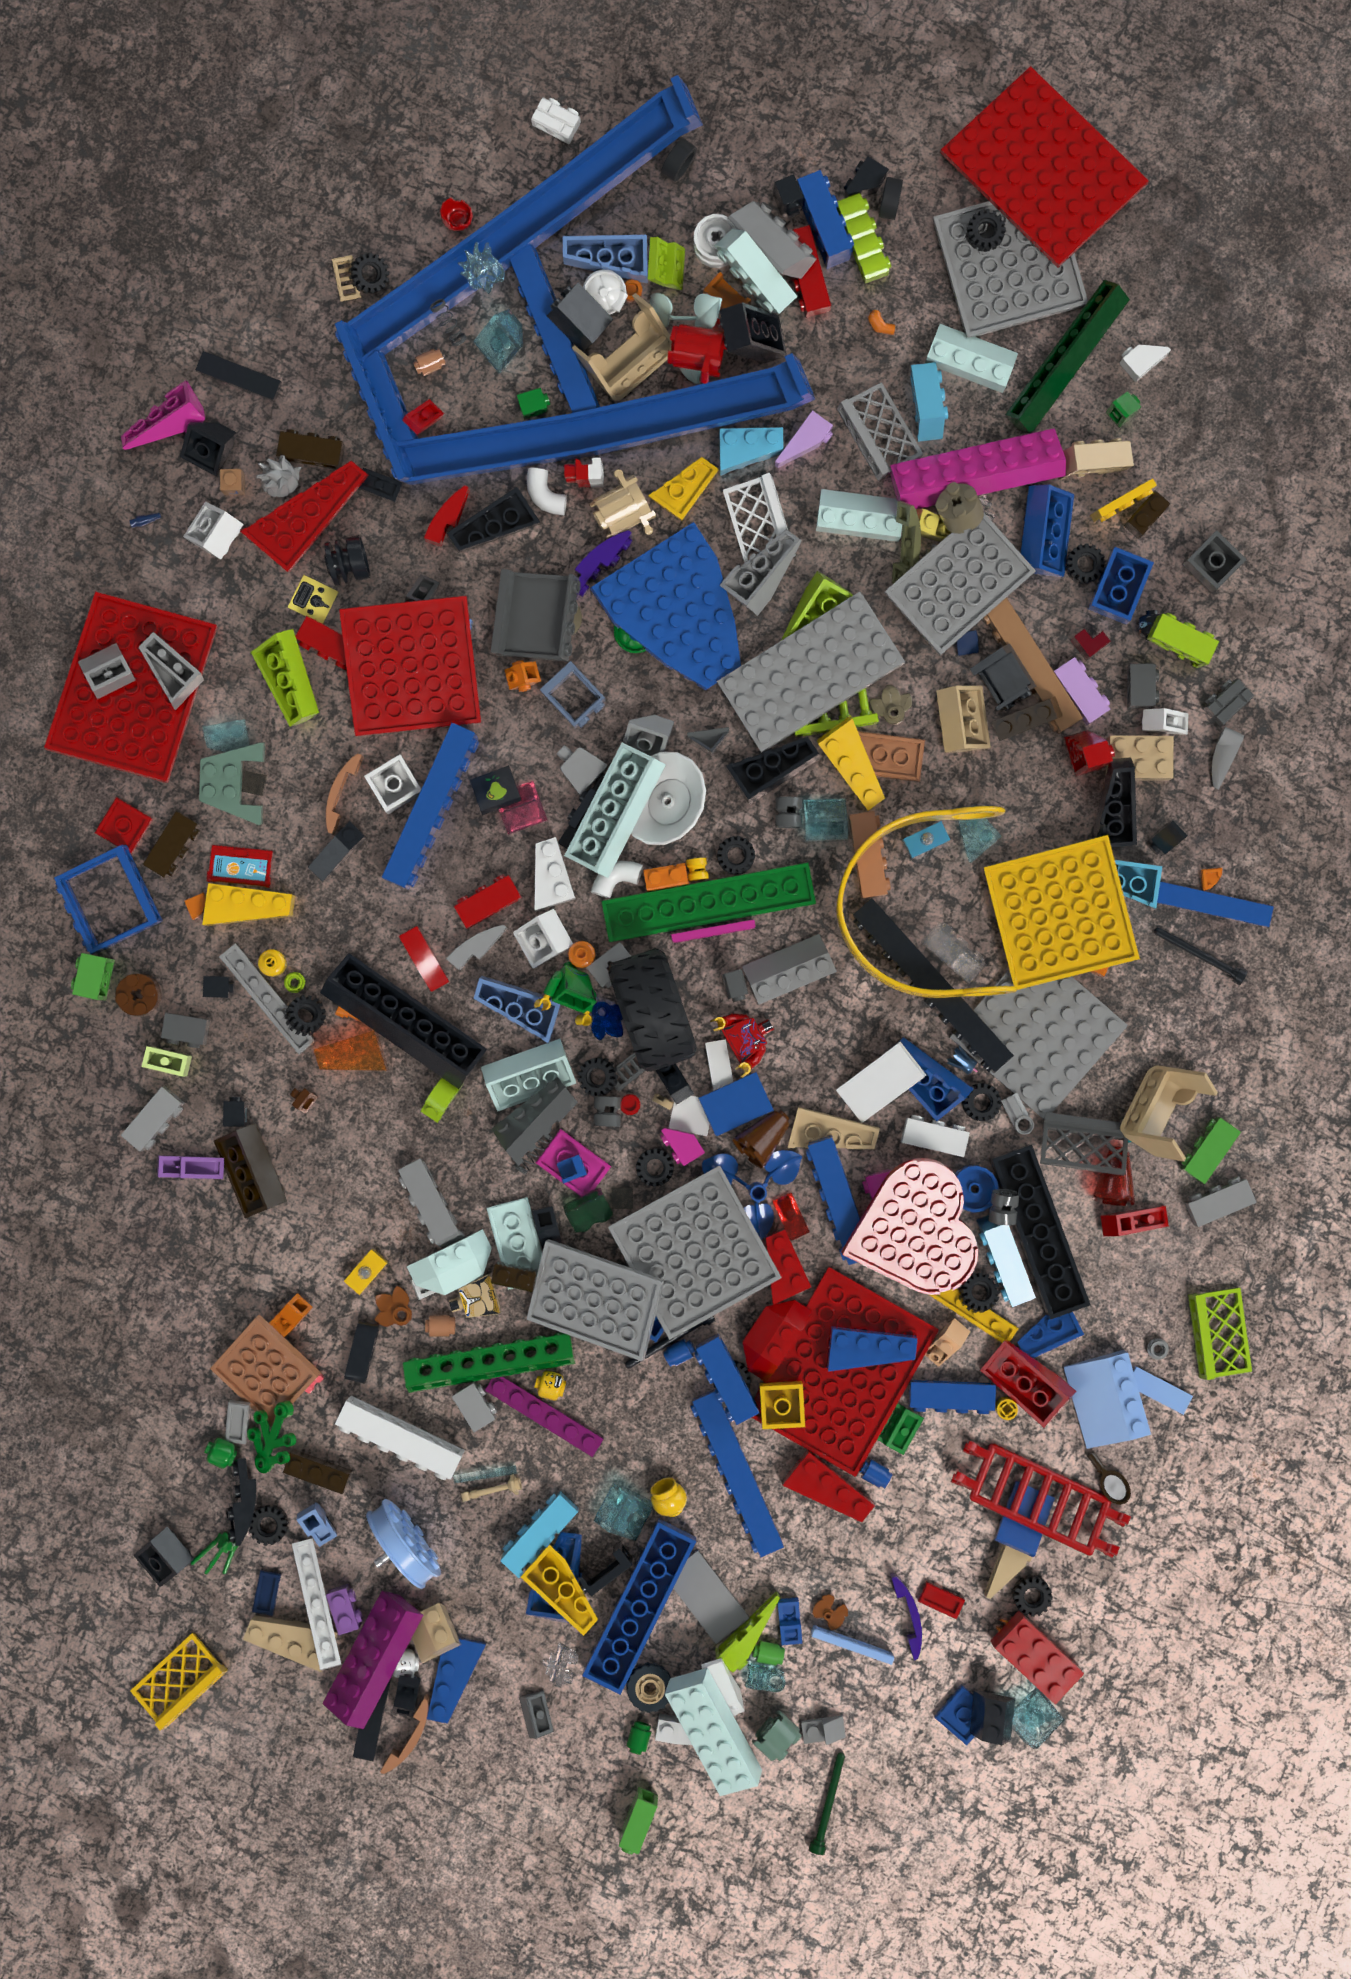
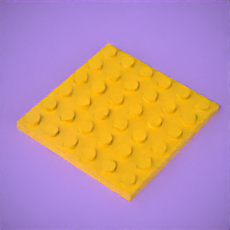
[984,835,1140,990]

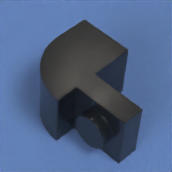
[392,1674,421,1717]

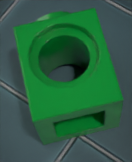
[517,388,550,420]

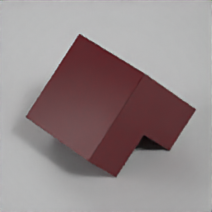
[1070,628,1111,661]

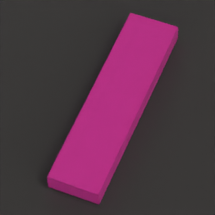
[671,920,756,943]

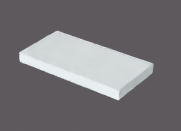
[836,1042,926,1123]

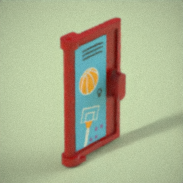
[206,845,273,888]

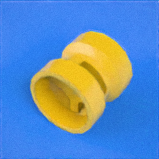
[686,858,709,881]
[995,1396,1018,1420]

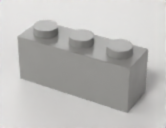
[121,1086,185,1152]
[1184,1176,1257,1227]

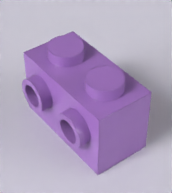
[326,1583,363,1635]

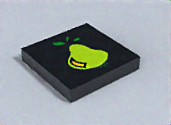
[470,765,522,815]

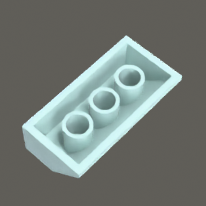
[925,324,1018,393]
[816,489,902,542]
[481,1039,576,1112]

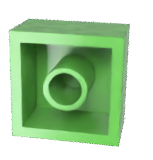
[71,953,115,1001]

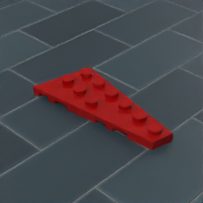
[240,461,369,573]

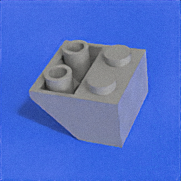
[78,643,135,699]

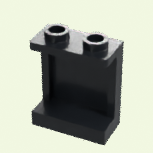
[970,644,1037,711]
[578,1541,633,1597]

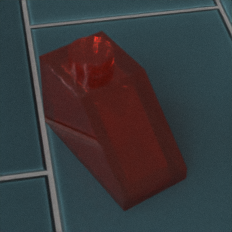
[772,1193,810,1241]

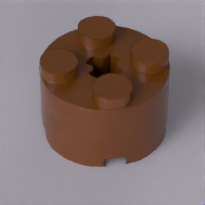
[115,974,162,1016]

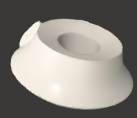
[583,269,628,315]

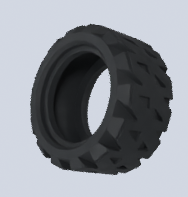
[608,948,697,1072]

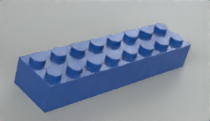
[382,723,480,890]
[582,1518,696,1695]

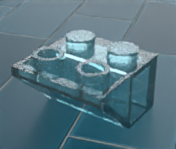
[803,799,848,842]
[593,1483,653,1541]

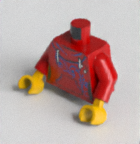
[710,1013,774,1078]

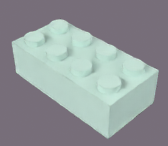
[714,228,798,314]

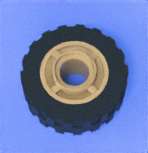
[626,1662,671,1713]

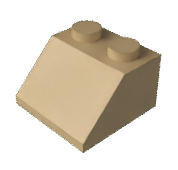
[412,1603,461,1663]

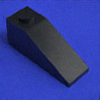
[308,821,367,882]

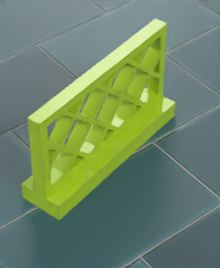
[1188,1287,1252,1380]

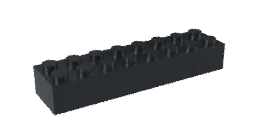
[320,953,487,1089]
[990,1144,1091,1319]

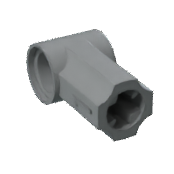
[1001,1092,1034,1135]

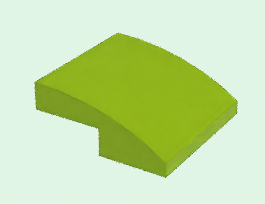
[648,237,685,290]

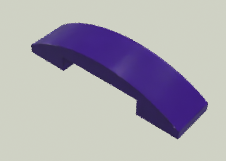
[890,1573,922,1660]

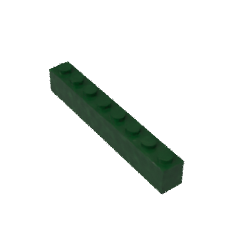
[1005,280,1130,434]

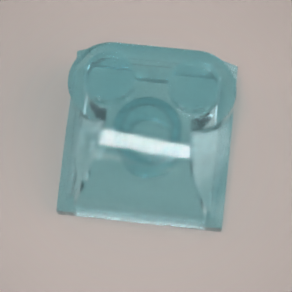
[1012,1687,1064,1749]

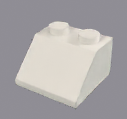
[183,502,243,560]
[513,909,573,969]

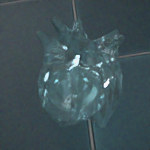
[458,242,505,294]

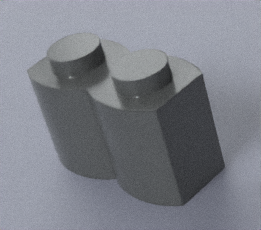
[721,969,749,1003]

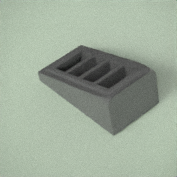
[614,1052,645,1092]

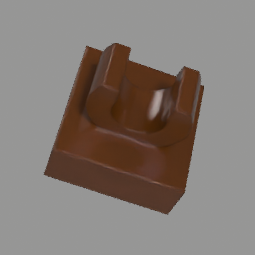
[290,1088,318,1114]

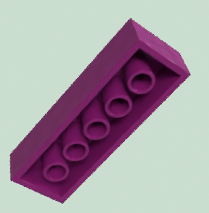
[322,1590,423,1729]

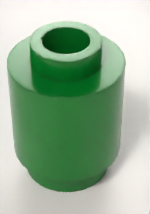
[626,1721,652,1755]

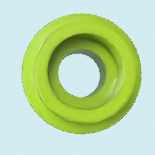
[284,972,305,993]

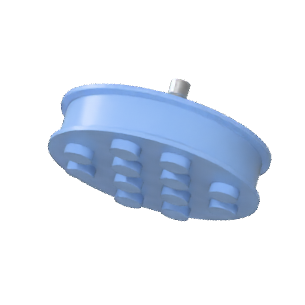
[366,1499,441,1589]

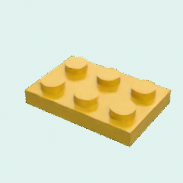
[1090,478,1157,523]

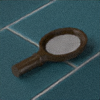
[1087,1451,1131,1505]

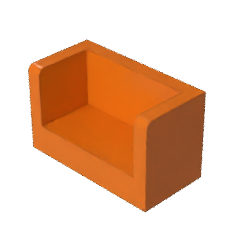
[703,272,751,310]

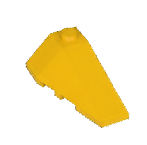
[521,1545,598,1636]

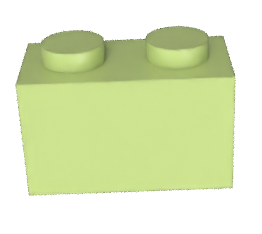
[142,1046,192,1077]

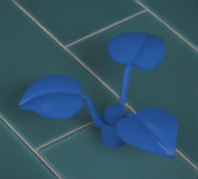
[702,1150,802,1240]

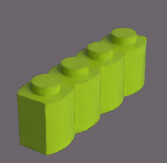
[836,193,891,284]

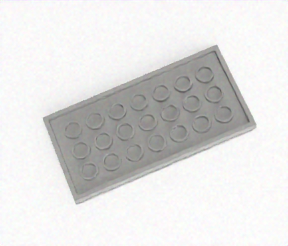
[717,591,905,753]

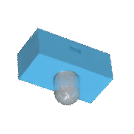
[902,821,950,859]

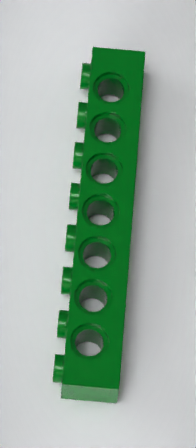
[403,1332,576,1393]

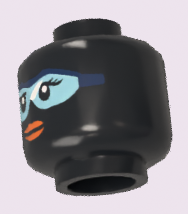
[1139,610,1161,641]

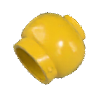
[650,1477,687,1517]

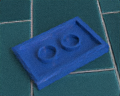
[699,1072,774,1136]
[994,1481,1055,1557]

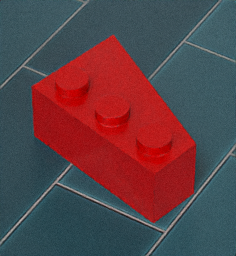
[765,1228,811,1305]

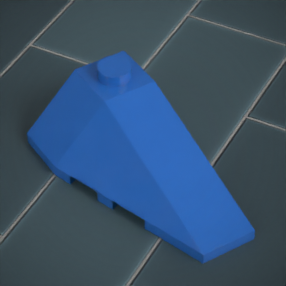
[526,1532,582,1623]

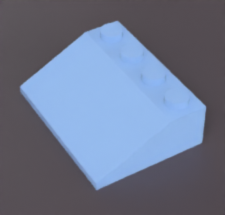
[1063,1350,1151,1449]

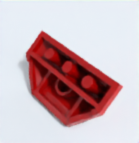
[742,1300,813,1382]

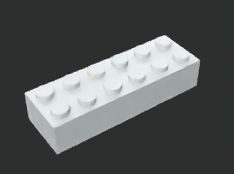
[335,1396,465,1480]

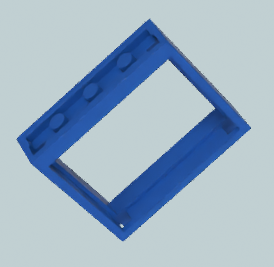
[54,845,163,954]

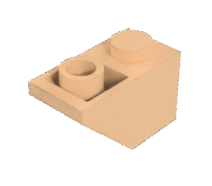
[925,1318,970,1367]

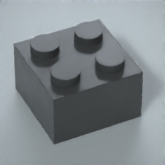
[1182,530,1247,594]

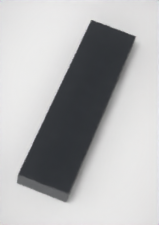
[195,351,282,402]

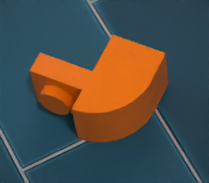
[269,1293,313,1338]

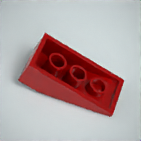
[980,1340,1077,1428]

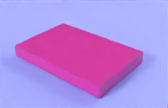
[536,1129,611,1200]

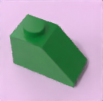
[1105,391,1141,428]

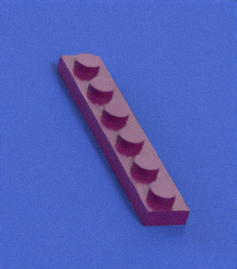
[485,1376,604,1457]

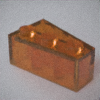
[313,1030,389,1071]

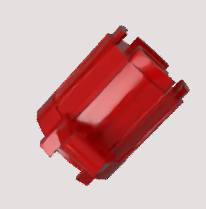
[667,318,727,384]

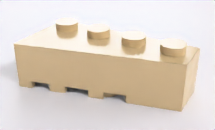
[243,1615,338,1672]

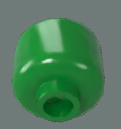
[204,1438,237,1469]

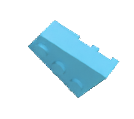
[910,362,948,442]
[719,427,783,476]

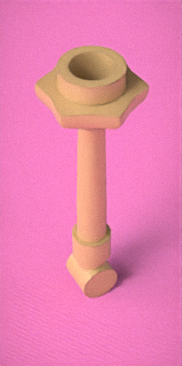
[460,1474,522,1502]

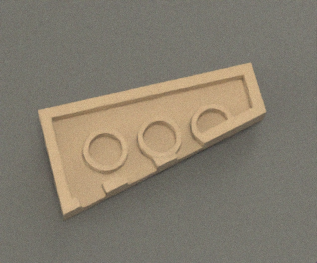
[787,1107,880,1149]

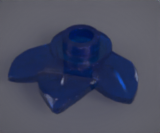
[591,1001,623,1041]

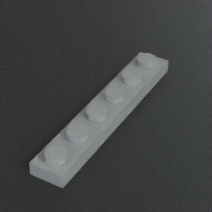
[219,943,316,1054]

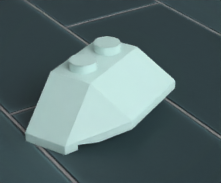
[406,1229,492,1295]

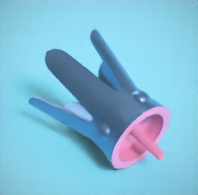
[947,1045,978,1075]

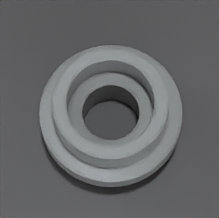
[1147,1338,1169,1360]

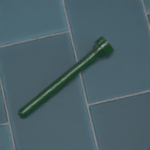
[808,1752,845,1856]

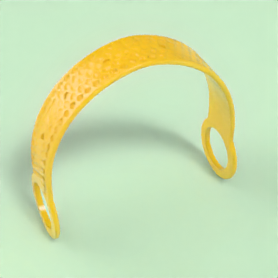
[836,806,1017,998]

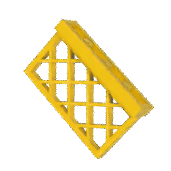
[130,1633,228,1731]

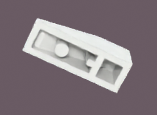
[701,1658,745,1716]
[655,1713,692,1745]

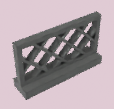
[1040,1112,1128,1176]

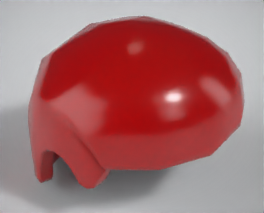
[440,198,473,231]

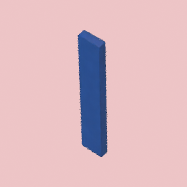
[1157,882,1274,927]

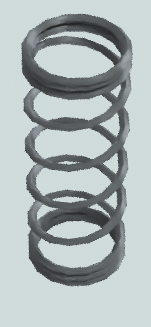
[430,299,467,346]
[513,1134,553,1175]

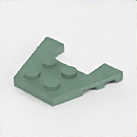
[199,742,265,825]

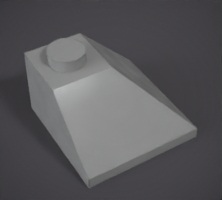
[623,715,674,756]

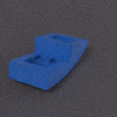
[777,1597,803,1646]

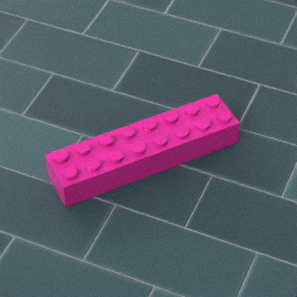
[890,428,1066,509]

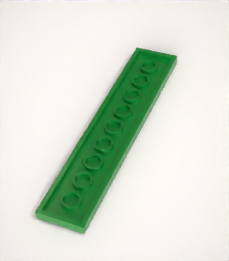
[601,862,816,943]

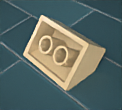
[936,686,991,753]

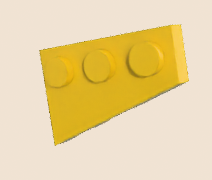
[648,457,719,521]

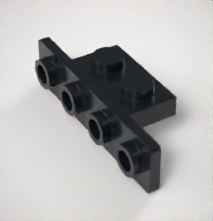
[558,773,605,849]

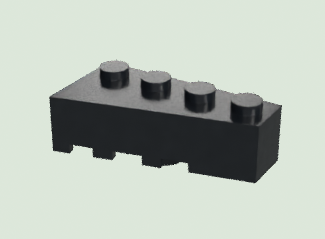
[447,487,540,553]
[725,737,820,805]
[1091,757,1137,847]

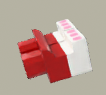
[564,458,604,488]

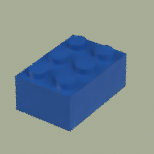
[1088,547,1154,625]

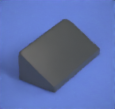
[519,1690,554,1739]

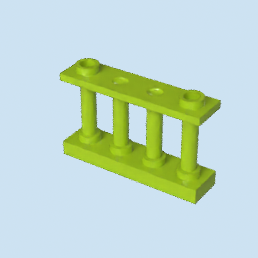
[794,688,879,738]

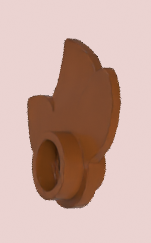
[375,1286,412,1327]

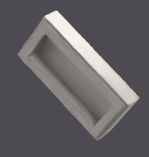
[225,1400,251,1444]

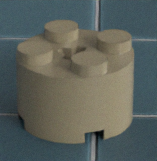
[935,482,984,534]

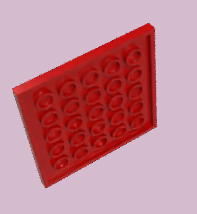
[339,595,481,736]

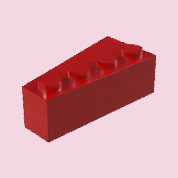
[1064,730,1115,777]
[781,1450,875,1522]

